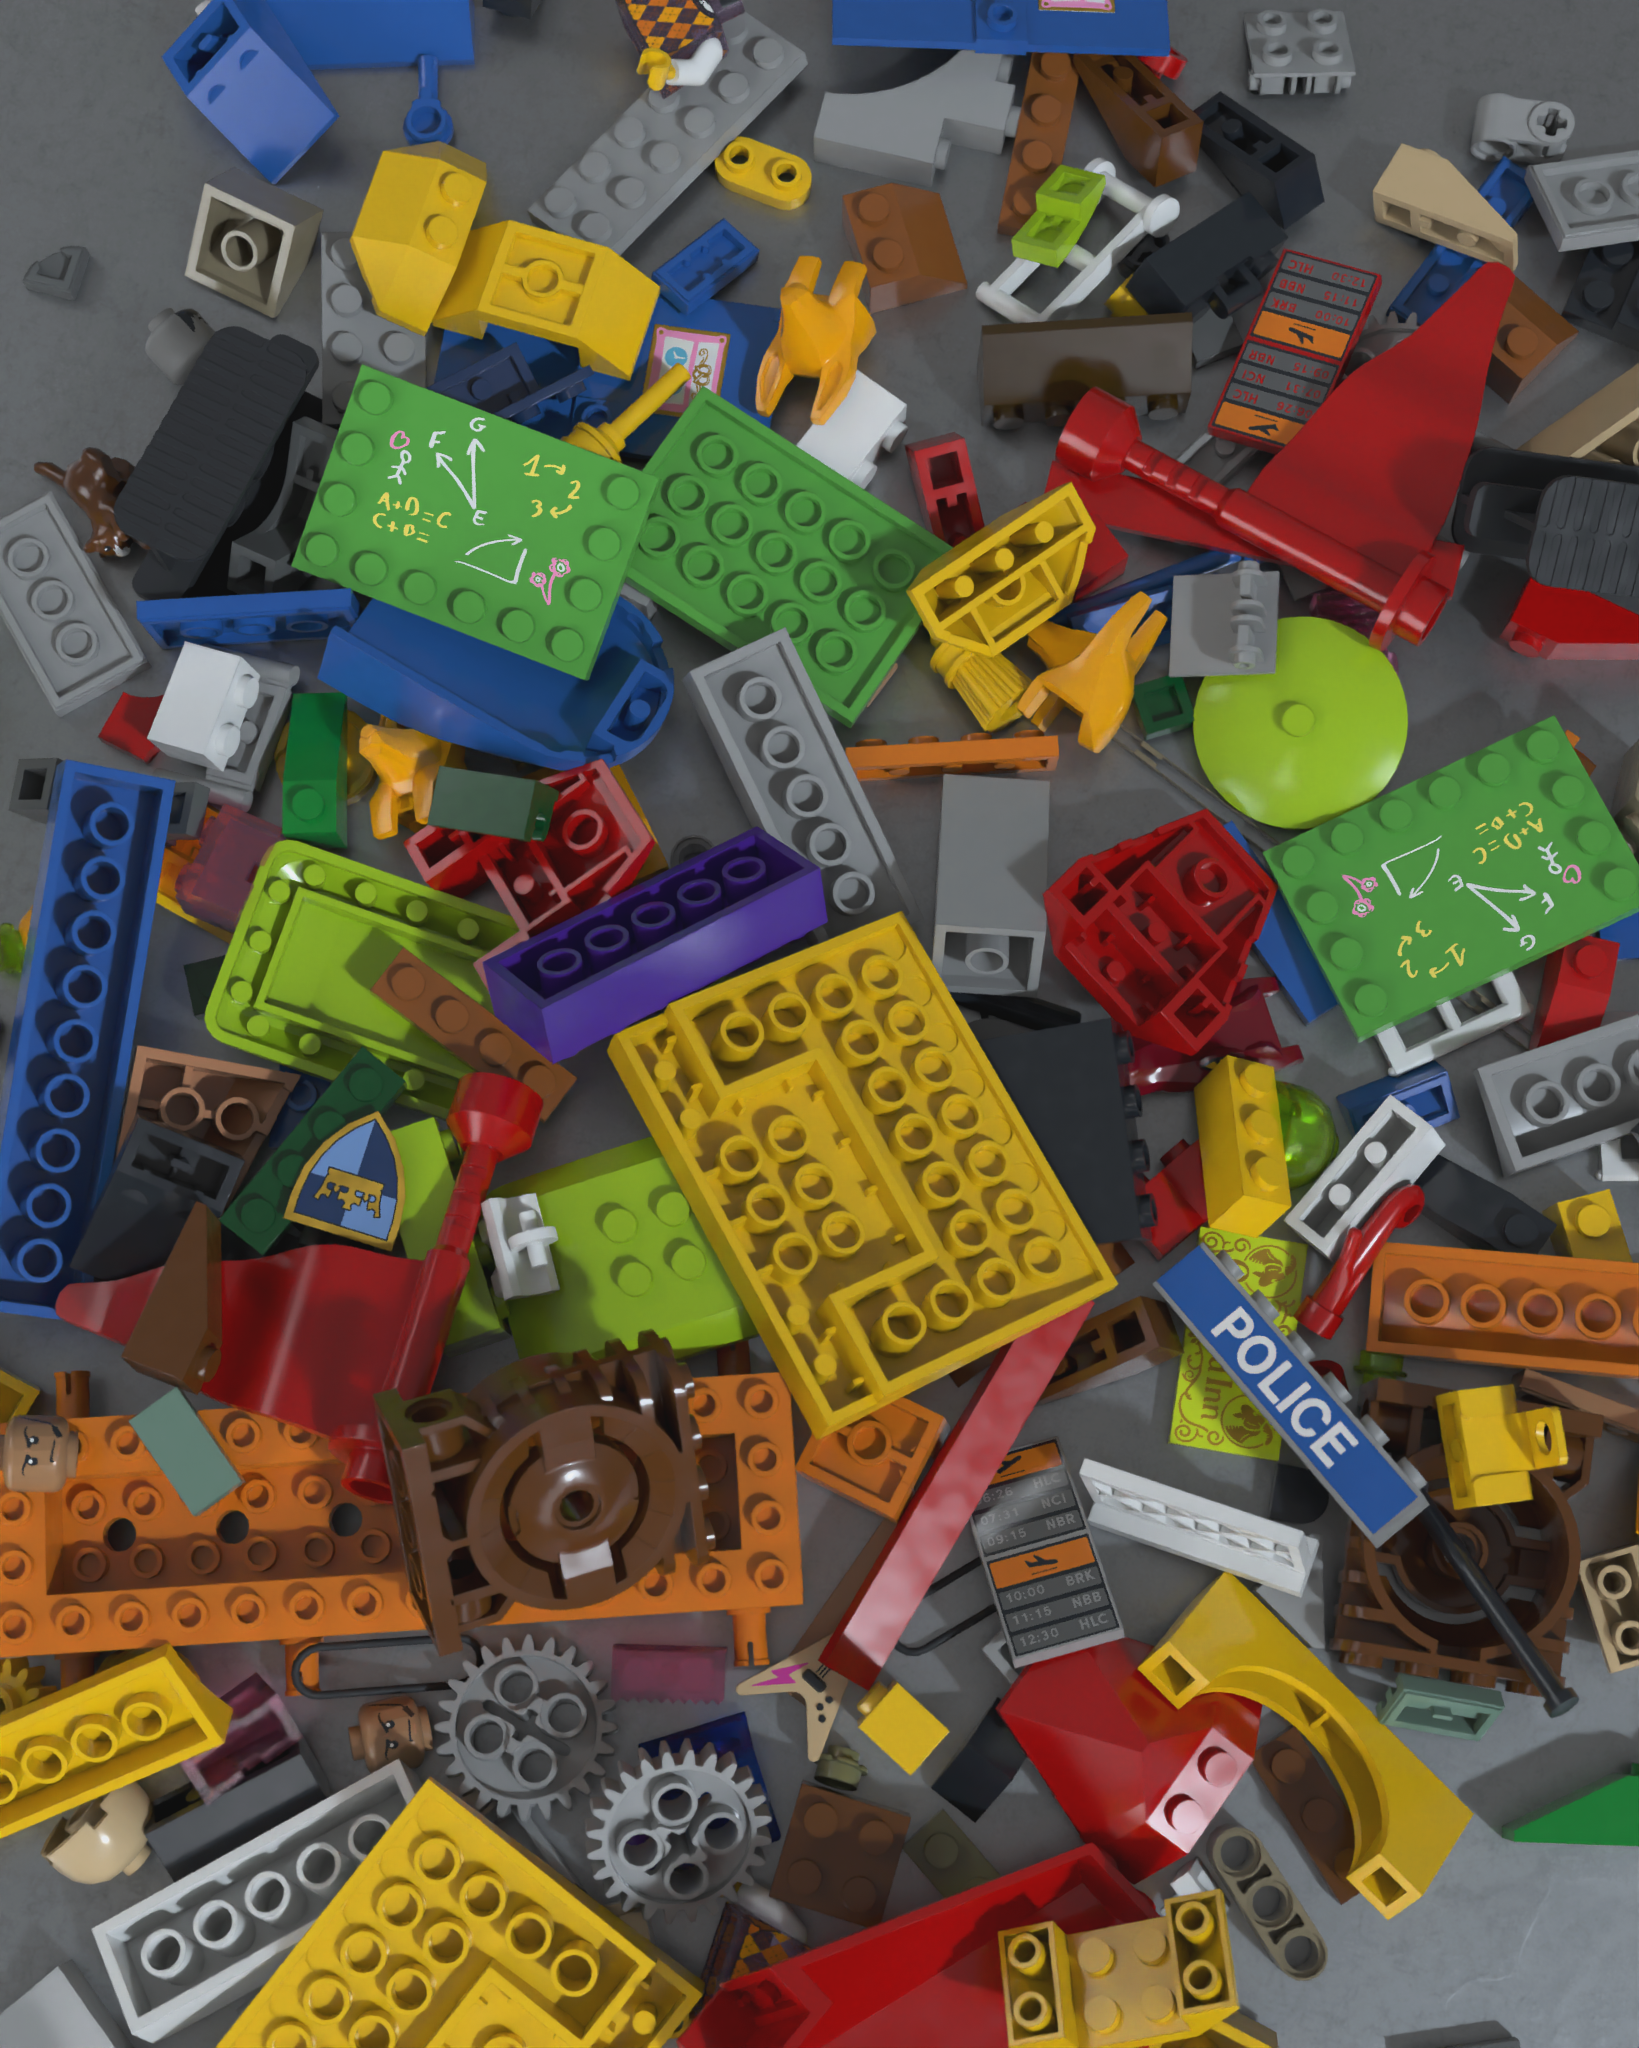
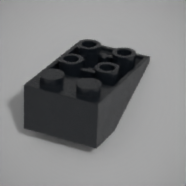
[69,1112,245,1281]

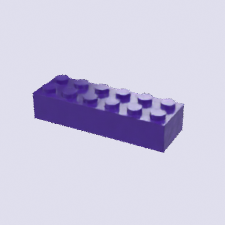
[482,826,828,1064]

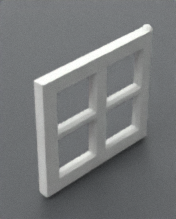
[1374,971,1534,1077]

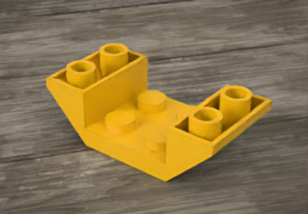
[432,220,660,381]
[998,1888,1240,2048]

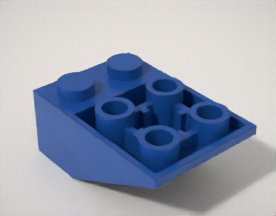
[162,0,340,184]

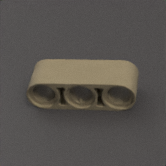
[1206,1824,1328,1981]

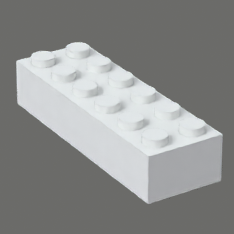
[91,1759,422,2045]

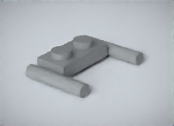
[152,643,300,812]

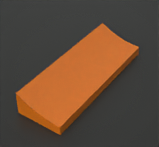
[1366,1242,1639,1380]

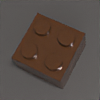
[768,1780,911,1927]

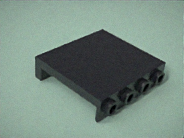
[978,1018,1158,1246]

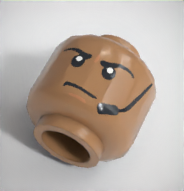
[0,1415,79,1492]
[348,1695,433,1774]

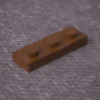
[1251,1725,1360,1905]

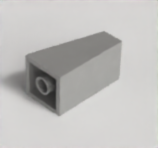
[931,774,1050,998]

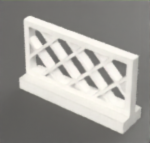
[1079,1458,1319,1598]

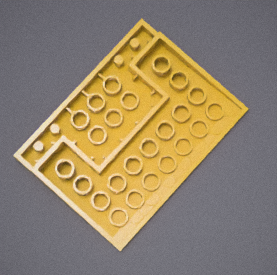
[606,911,1118,1440]
[215,1776,705,2048]

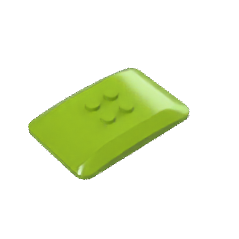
[204,840,520,1121]
[481,1136,760,1362]

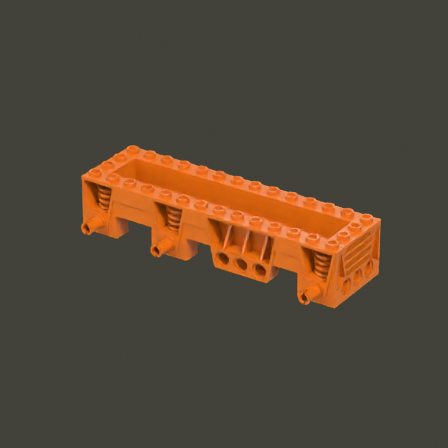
[0,1340,804,1697]

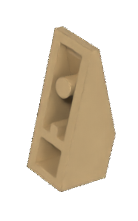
[1372,143,1518,272]

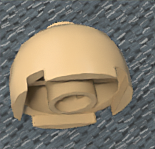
[40,1781,153,1885]

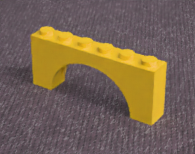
[1137,1571,1474,1920]

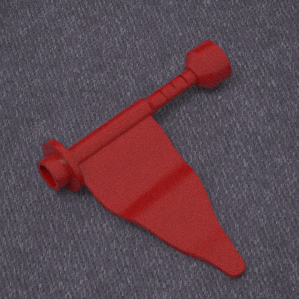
[1055,262,1515,652]
[55,1072,544,1505]

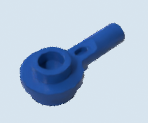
[403,54,454,146]

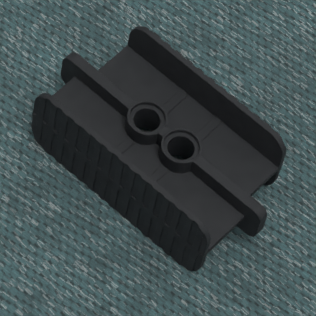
[114,326,322,600]
[1451,446,1639,598]

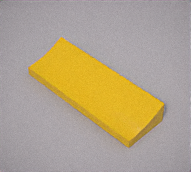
[0,1643,234,1839]

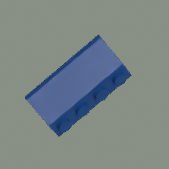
[265,0,475,70]

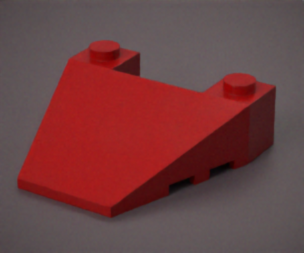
[403,759,656,991]

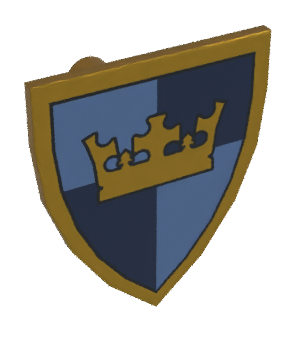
[283,1111,406,1252]

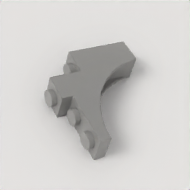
[813,50,1022,187]

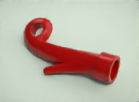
[1293,1184,1425,1340]

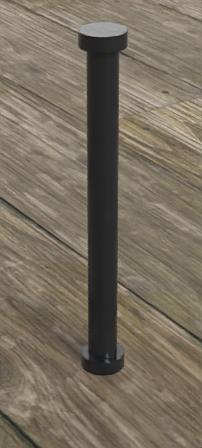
[1417,1475,1580,1718]

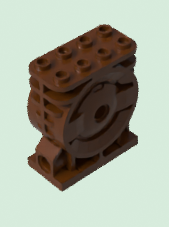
[373,1328,716,1657]
[1329,1377,1604,1697]

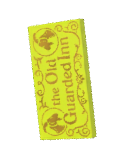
[1167,1227,1308,1462]

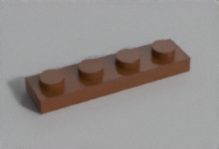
[997,52,1080,236]
[370,947,577,1123]

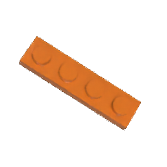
[845,730,1059,782]

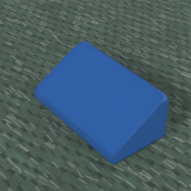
[1336,1060,1460,1139]

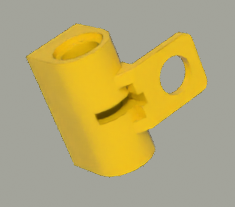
[1435,1384,1568,1510]

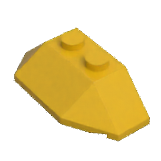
[349,141,487,337]
[906,482,1096,658]

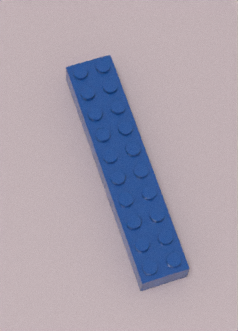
[0,759,176,1320]

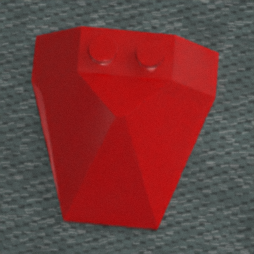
[1043,808,1278,1056]
[995,1635,1263,1885]

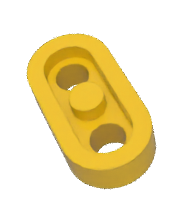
[714,136,812,210]

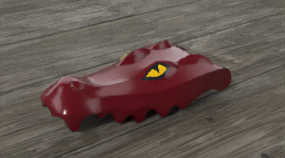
[1128,977,1304,1095]

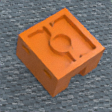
[795,1397,951,1524]

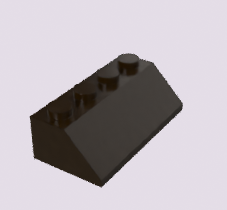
[977,312,1193,430]

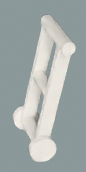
[976,158,1180,323]

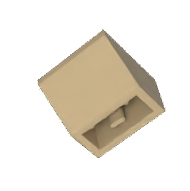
[1578,1541,1639,1673]

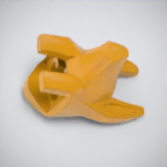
[755,256,876,425]
[1016,591,1167,754]
[359,715,467,840]

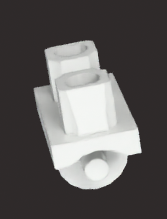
[478,1193,560,1301]

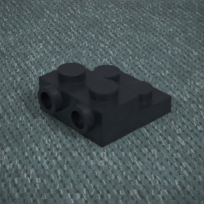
[1561,240,1639,352]

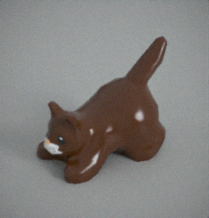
[33,447,150,558]

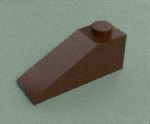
[1073,53,1204,188]
[121,1201,222,1396]
[1034,1295,1185,1408]

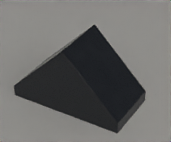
[930,1697,1027,1823]

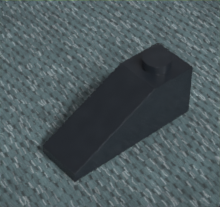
[1193,91,1325,230]
[1412,1154,1557,1254]

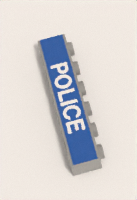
[1152,1242,1429,1549]

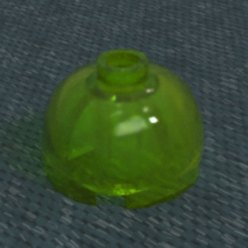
[1276,1080,1339,1191]

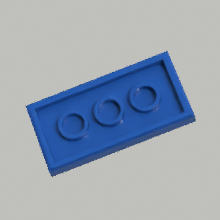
[136,588,363,649]

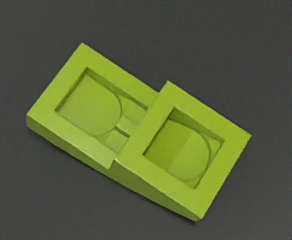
[1011,165,1106,268]

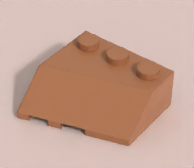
[112,1045,301,1219]

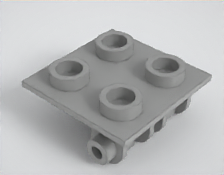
[1243,9,1356,95]
[1169,560,1280,677]

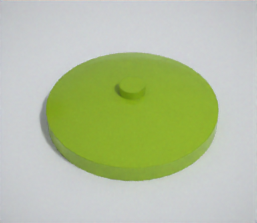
[1193,616,1408,830]

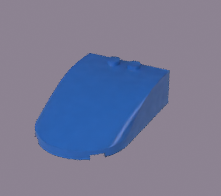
[317,596,674,771]

